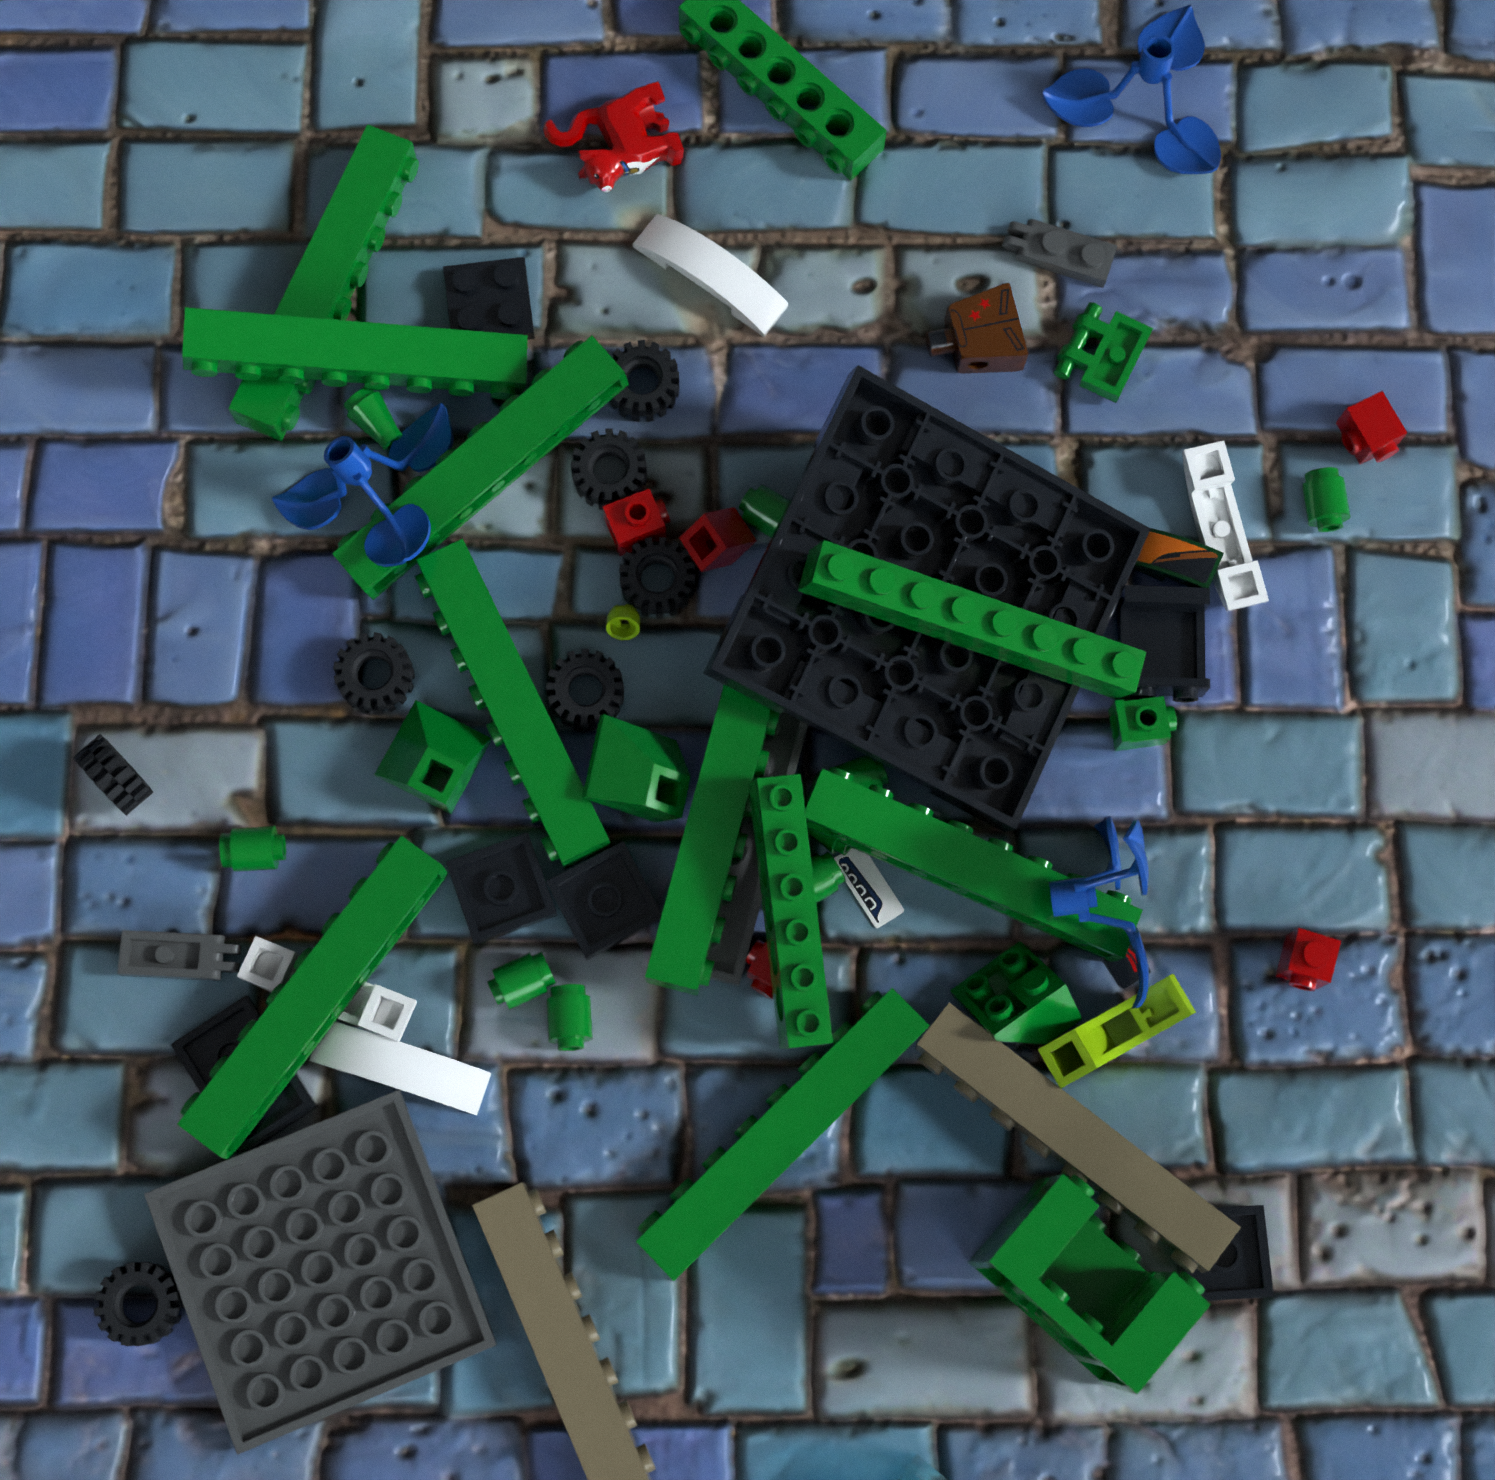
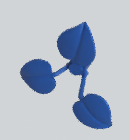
[1042,5,1221,174]
[272,402,453,567]
[1049,816,1149,1009]

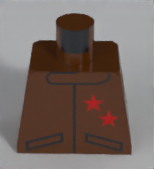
[925,283,1029,374]

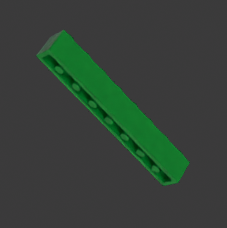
[228,124,419,441]
[182,307,528,400]
[332,335,629,600]
[414,538,611,870]
[798,540,1146,699]
[645,685,780,996]
[804,767,1143,962]
[177,835,449,1160]
[636,988,930,1281]

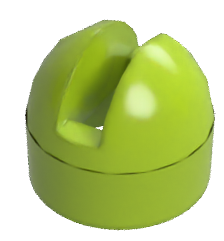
[606,604,641,640]

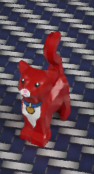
[543,81,684,192]

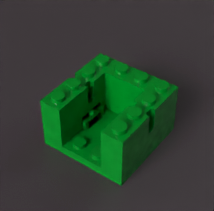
[968,1174,1211,1394]

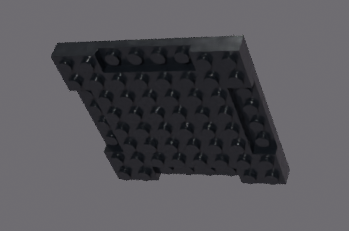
[703,365,1150,832]

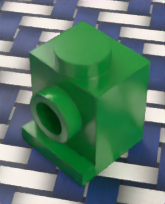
[1108,696,1177,751]

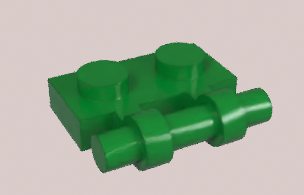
[1054,302,1153,403]

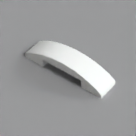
[633,214,788,337]
[1182,440,1269,612]
[237,936,417,1042]
[309,1022,491,1116]

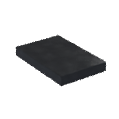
[171,995,318,1155]

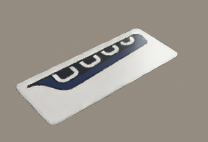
[834,848,904,928]

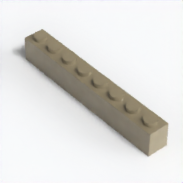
[915,1002,1241,1274]
[472,1182,656,1480]

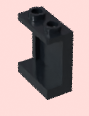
[1118,585,1210,703]

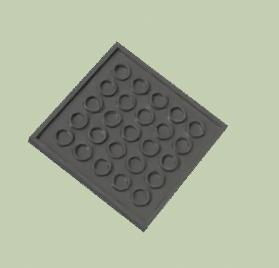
[144,1090,498,1455]

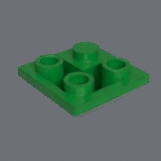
[374,700,492,814]
[582,714,691,823]
[950,941,1082,1044]

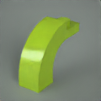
[1038,974,1196,1089]

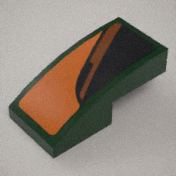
[1133,528,1224,588]

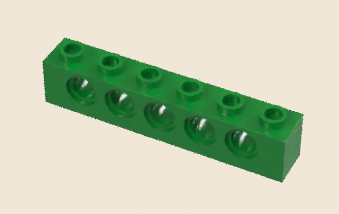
[678,0,887,181]
[748,774,833,1049]

